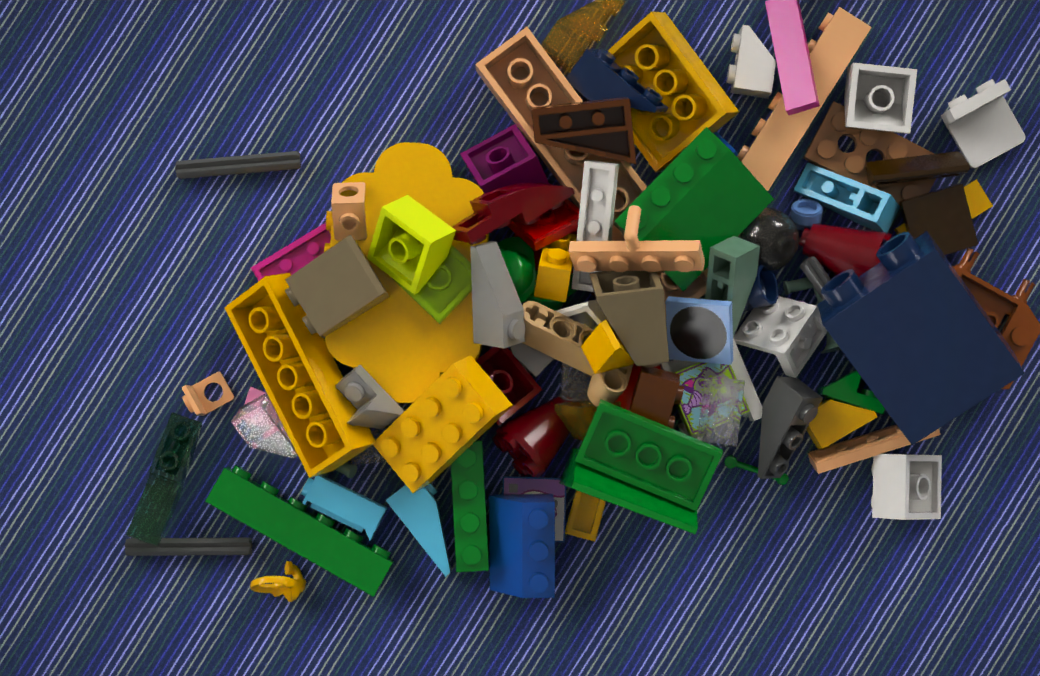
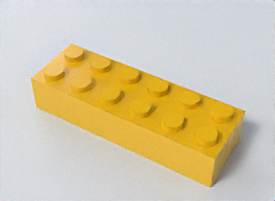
[224,273,376,478]

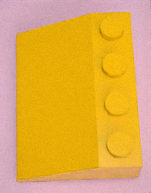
[608,11,739,172]

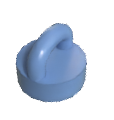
[790,199,823,231]

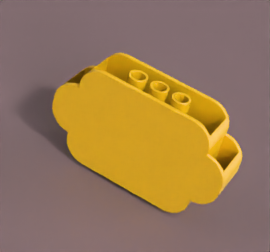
[324,142,489,404]

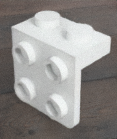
[941,79,1026,168]

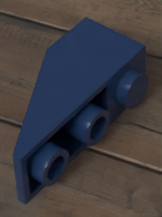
[566,48,668,113]

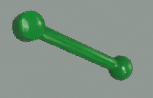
[724,455,789,485]

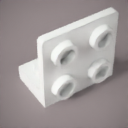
[734,296,827,378]

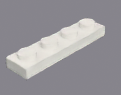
[571,160,619,292]

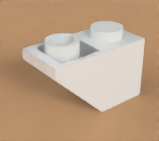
[726,25,776,98]

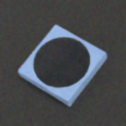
[665,296,733,365]

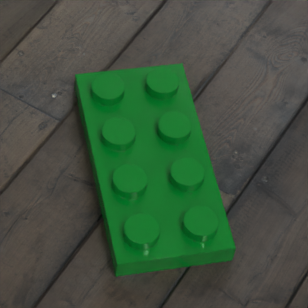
[575,399,723,511]

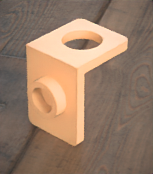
[331,182,367,240]
[182,372,234,416]

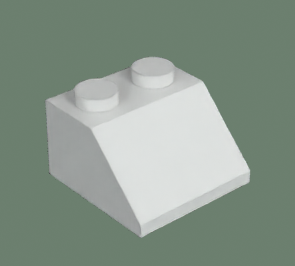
[844,63,917,134]
[871,454,942,520]

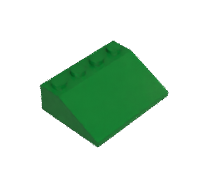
[614,127,774,292]
[559,448,698,534]

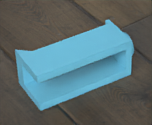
[301,475,388,541]

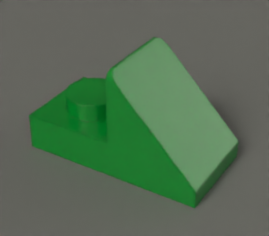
[817,370,885,415]

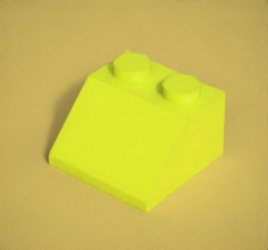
[367,195,456,295]

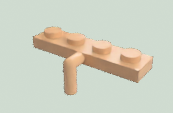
[568,205,705,273]

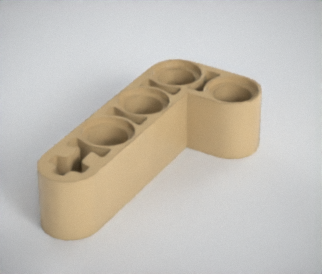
[522,301,633,407]

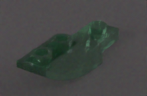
[126,412,202,547]

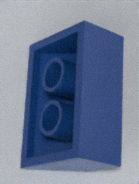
[489,494,555,598]

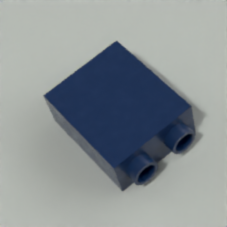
[818,231,1025,445]

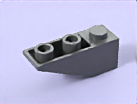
[758,377,823,479]

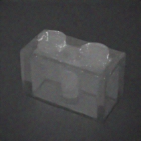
[697,376,745,447]

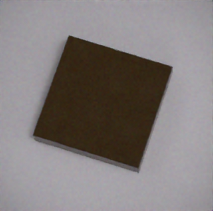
[899,183,978,255]

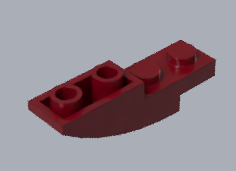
[452,183,575,245]

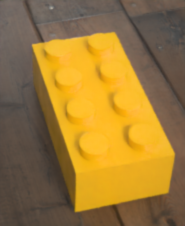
[373,355,513,493]

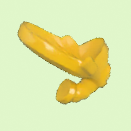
[250,561,306,602]

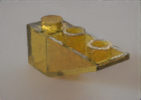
[541,0,626,73]

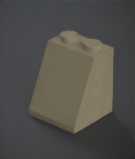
[285,235,390,338]
[589,271,669,368]

